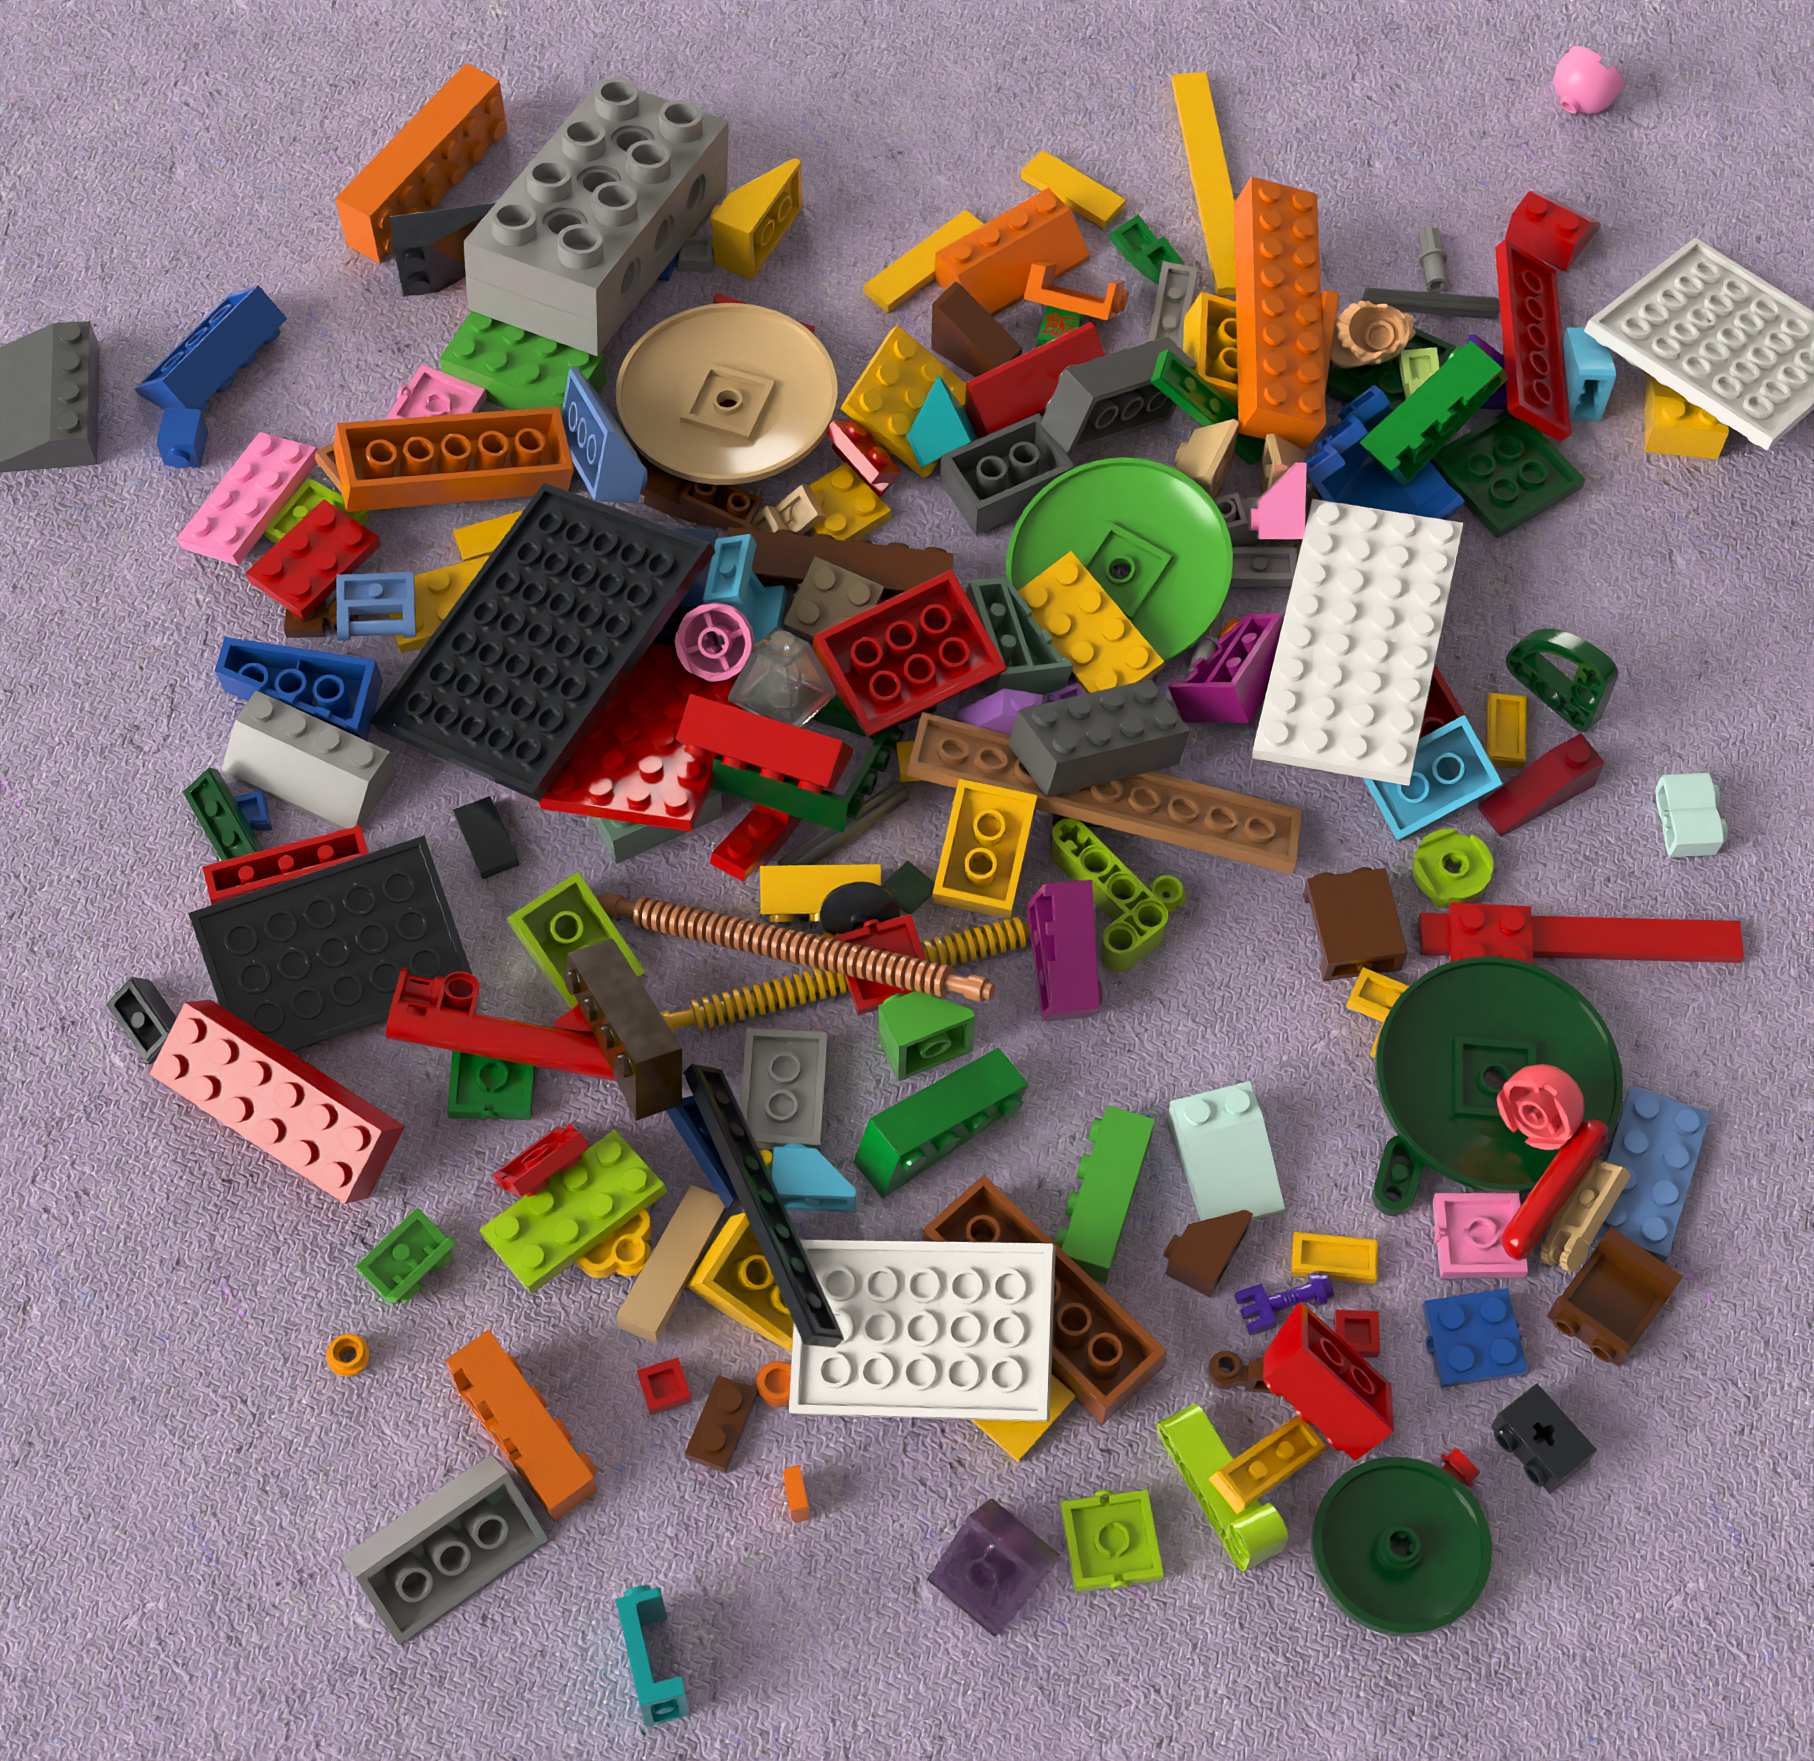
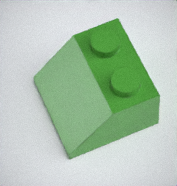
[878,991,975,1081]

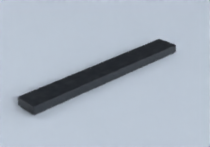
[683,1064,844,1348]

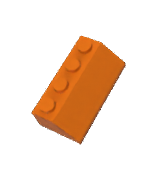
[935,187,1090,317]

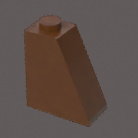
[931,281,1023,378]

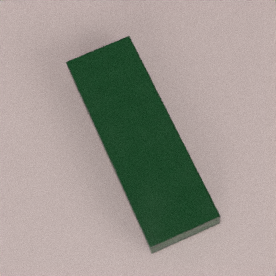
[183,767,264,861]

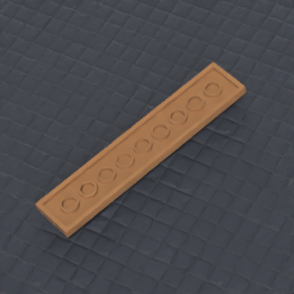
[906,712,1302,875]

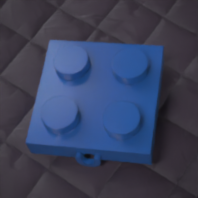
[1422,1288,1528,1388]

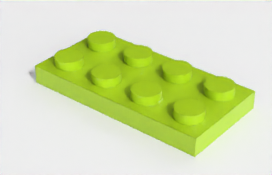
[479,1129,667,1295]

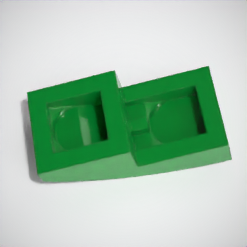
[1108,214,1185,284]

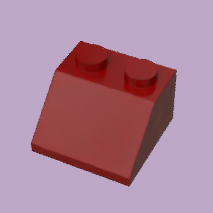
[1505,191,1601,272]

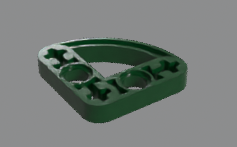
[1506,629,1619,732]

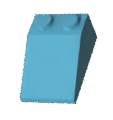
[1363,715,1504,841]

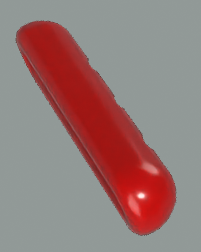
[1502,1119,1609,1261]

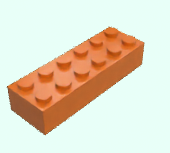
[335,63,507,263]
[333,407,574,512]

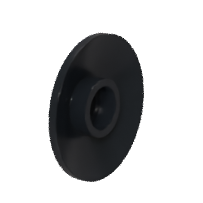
[820,882,901,936]

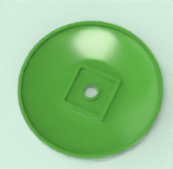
[1006,457,1233,663]

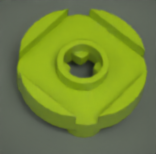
[1412,828,1493,908]

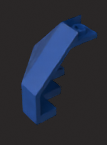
[1302,385,1465,520]

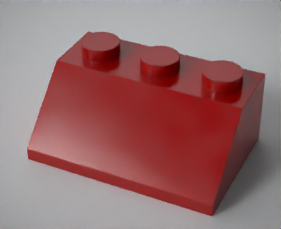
[1263,1301,1394,1462]

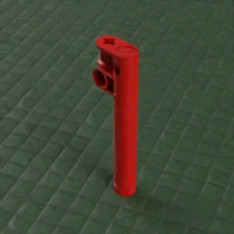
[386,967,617,1082]

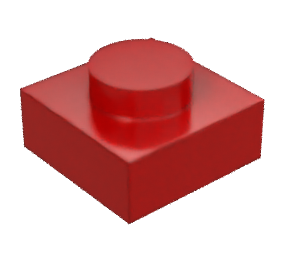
[1334,1310,1380,1358]
[637,1357,692,1415]

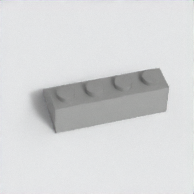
[221,690,396,830]
[341,1454,549,1645]

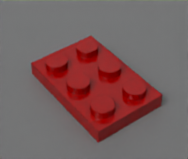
[246,499,381,620]

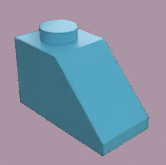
[772,1143,856,1213]

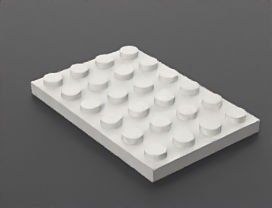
[789,1240,1056,1422]

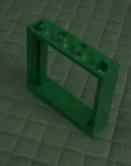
[711,667,904,833]

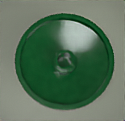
[1311,1457,1492,1637]

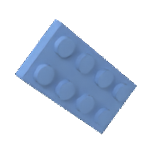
[1595,1085,1711,1263]

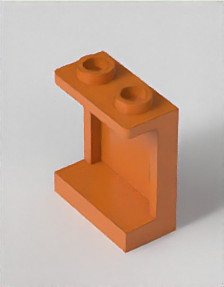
[1024,260,1129,320]

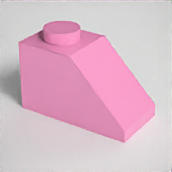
[1250,462,1307,539]

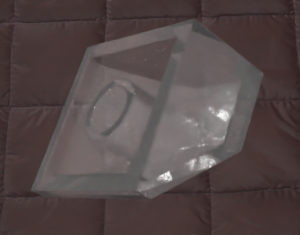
[728,627,836,728]

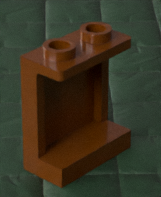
[1303,867,1408,981]
[1547,1226,1683,1367]

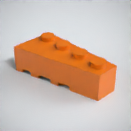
[445,1329,598,1522]

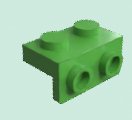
[353,1207,457,1304]

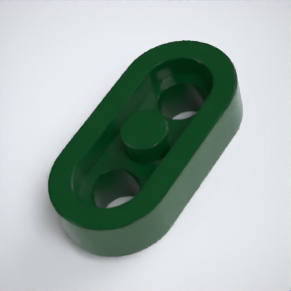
[1372,1135,1424,1216]

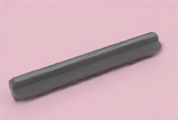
[1362,288,1500,319]
[777,780,909,866]

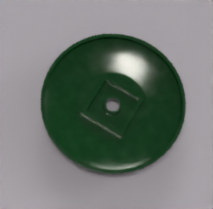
[1375,956,1623,1194]

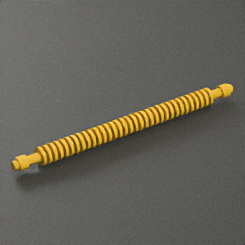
[660,917,1031,1034]

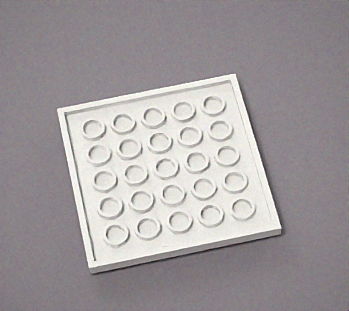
[1584,237,1814,450]

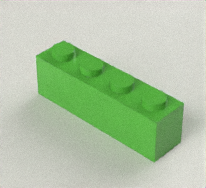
[1055,1105,1155,1284]

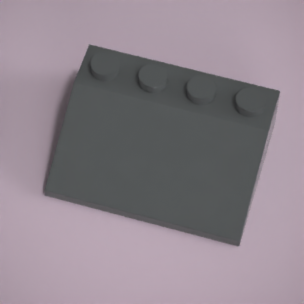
[0,320,100,473]

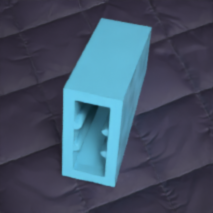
[1563,327,1616,421]

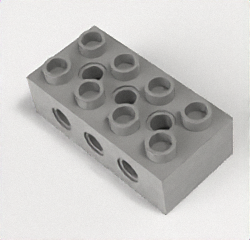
[464,78,729,356]

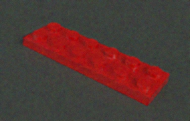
[1495,239,1572,442]

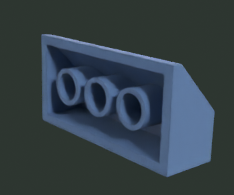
[561,367,647,503]

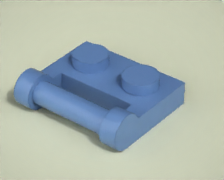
[337,572,416,641]

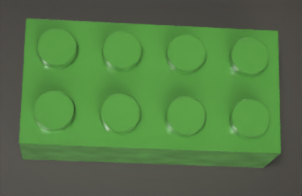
[440,311,607,413]

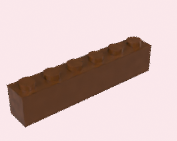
[727,525,954,602]

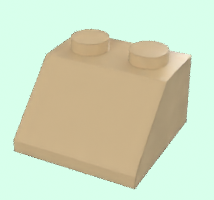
[1175,419,1240,499]

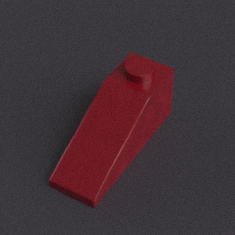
[1478,733,1605,837]

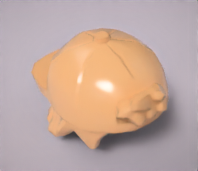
[1330,300,1416,369]

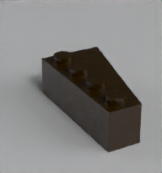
[563,939,682,1121]

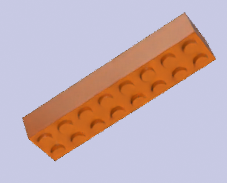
[1234,176,1326,449]

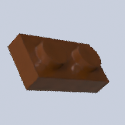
[684,1375,758,1473]

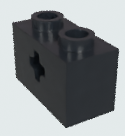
[1491,1383,1597,1494]

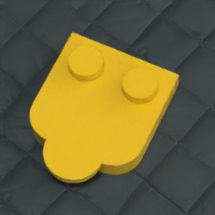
[574,1209,653,1278]

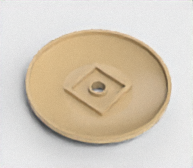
[615,303,838,485]

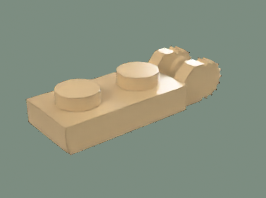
[1540,1159,1631,1273]

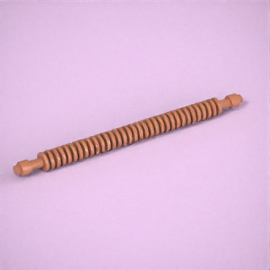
[597,893,996,1002]

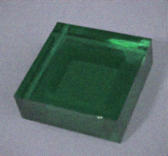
[881,861,935,915]

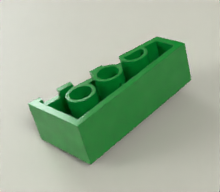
[1359,340,1508,488]
[853,1047,1029,1199]

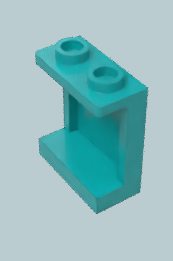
[615,1585,690,1727]

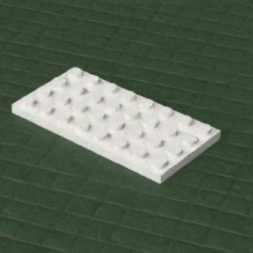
[1252,499,1463,786]

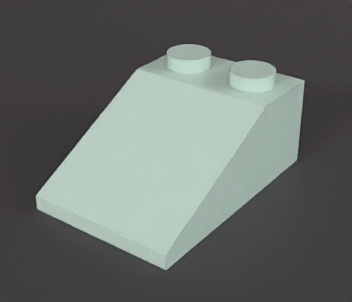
[1167,1081,1285,1221]

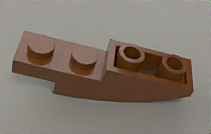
[632,447,763,530]

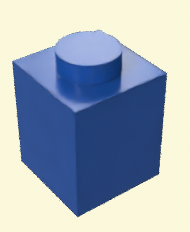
[156,408,208,468]

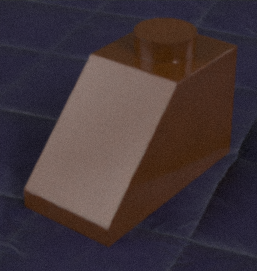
[1163,1210,1253,1298]

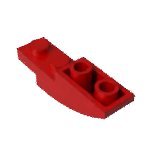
[710,776,802,882]

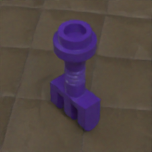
[1234,1271,1334,1335]

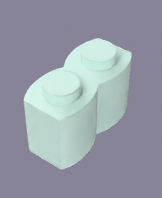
[1655,773,1728,857]

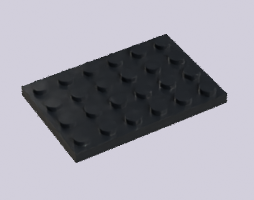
[188,835,473,1052]

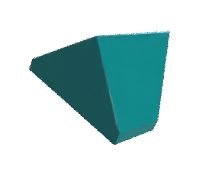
[905,375,979,468]

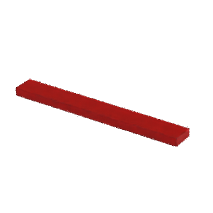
[1418,913,1744,963]

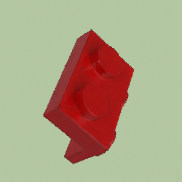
[826,420,902,497]

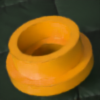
[326,1334,370,1377]

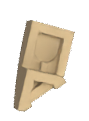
[750,485,826,535]

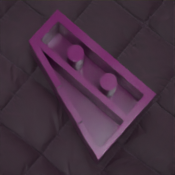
[1168,613,1284,724]
[1026,880,1103,1022]

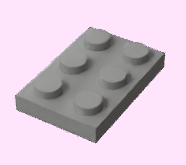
[740,1028,828,1151]

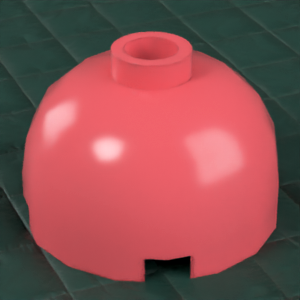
[1497,1064,1585,1150]

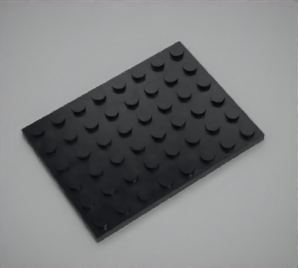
[370,483,716,802]

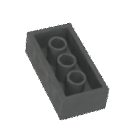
[1040,337,1196,453]
[1008,679,1191,797]

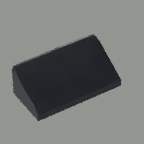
[106,977,177,1064]

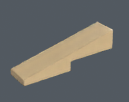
[616,1184,727,1344]

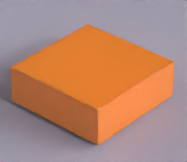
[783,1465,810,1523]

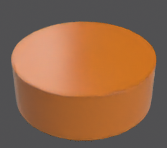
[756,1361,791,1407]

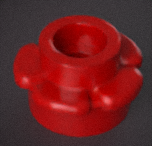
[1440,1448,1480,1487]

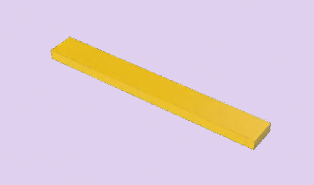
[1171,72,1236,296]

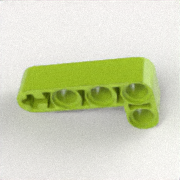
[1050,818,1169,972]
[1156,1403,1288,1573]

